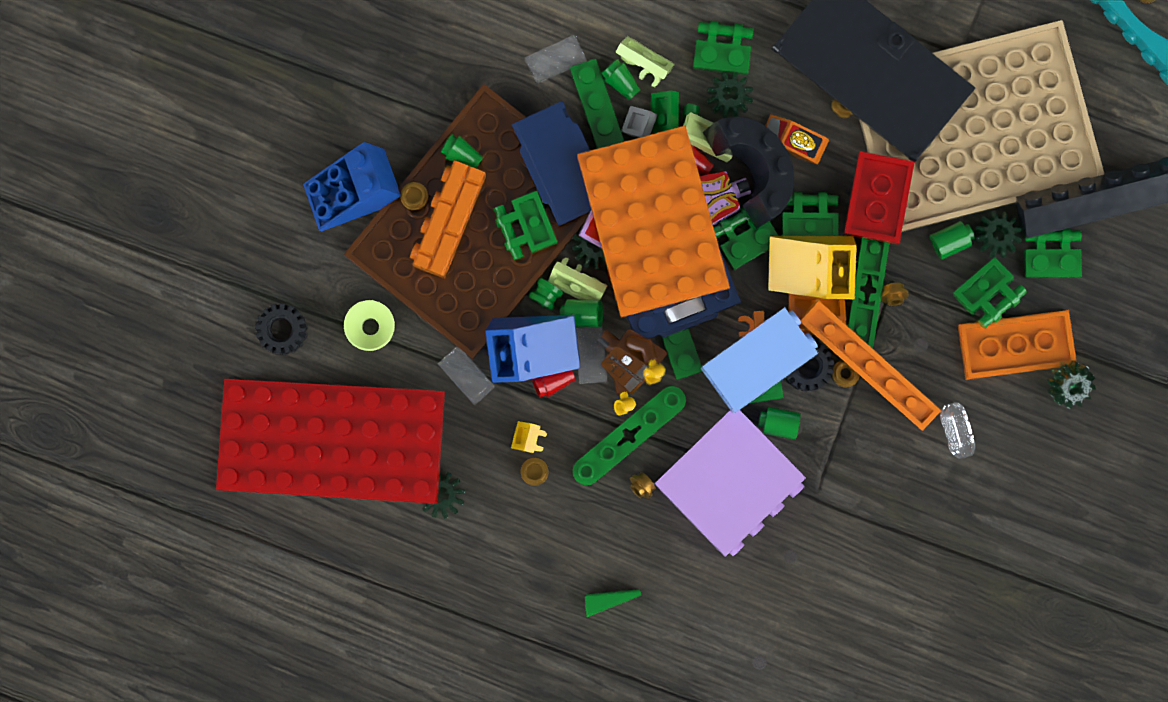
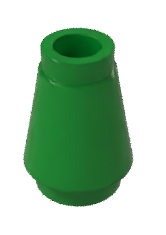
[601,59,641,100]
[440,134,483,168]

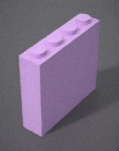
[654,410,806,556]

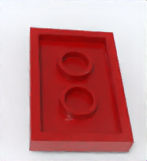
[844,151,915,245]

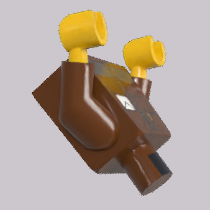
[596,329,668,415]

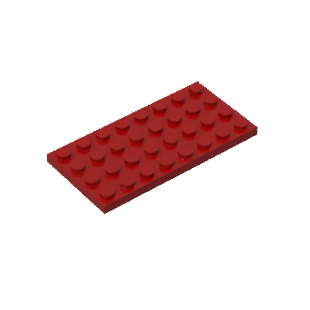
[216,379,445,504]

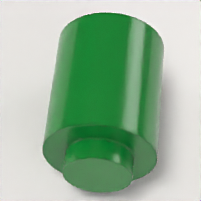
[930,221,975,260]
[560,299,604,328]
[758,407,801,440]

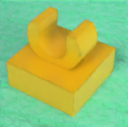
[511,421,547,453]

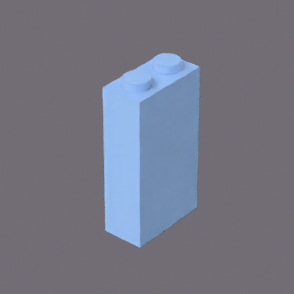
[701,308,818,414]

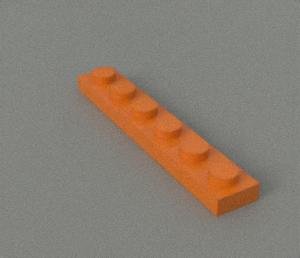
[799,299,941,431]

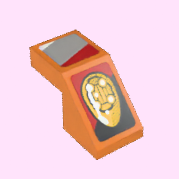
[765,115,829,165]

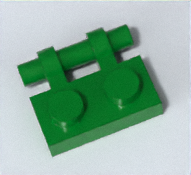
[693,20,754,76]
[493,191,558,260]
[782,192,838,236]
[714,207,778,271]
[1024,228,1082,278]
[953,257,1027,329]

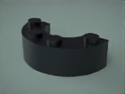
[703,117,794,229]

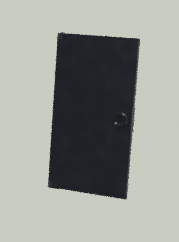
[772,0,976,162]

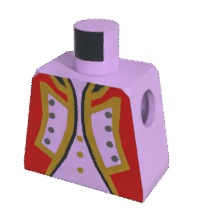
[700,172,751,226]

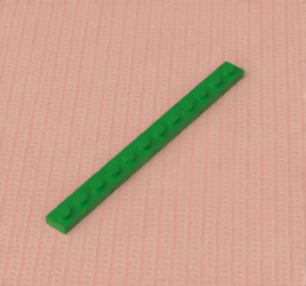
[570,59,703,381]

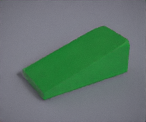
[585,589,641,617]

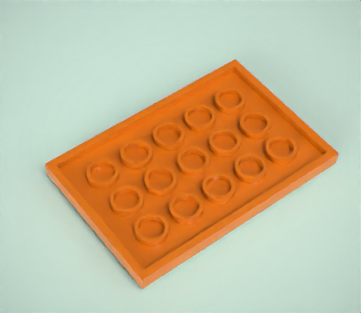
[577,126,730,318]

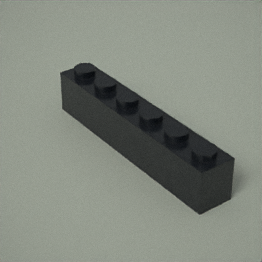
[1016,157,1168,238]

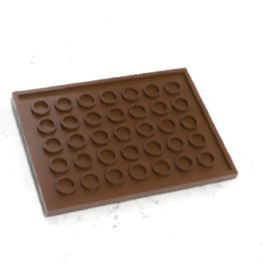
[344,84,590,360]

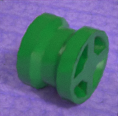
[529,278,563,311]

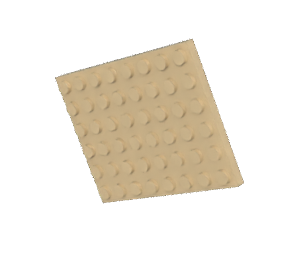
[859,20,1104,232]

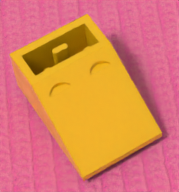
[768,236,856,299]

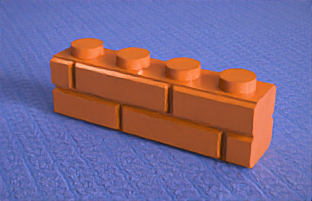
[410,161,486,278]

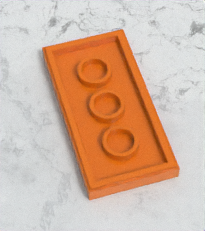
[958,310,1077,380]

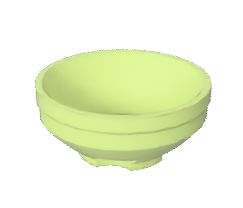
[344,300,395,351]

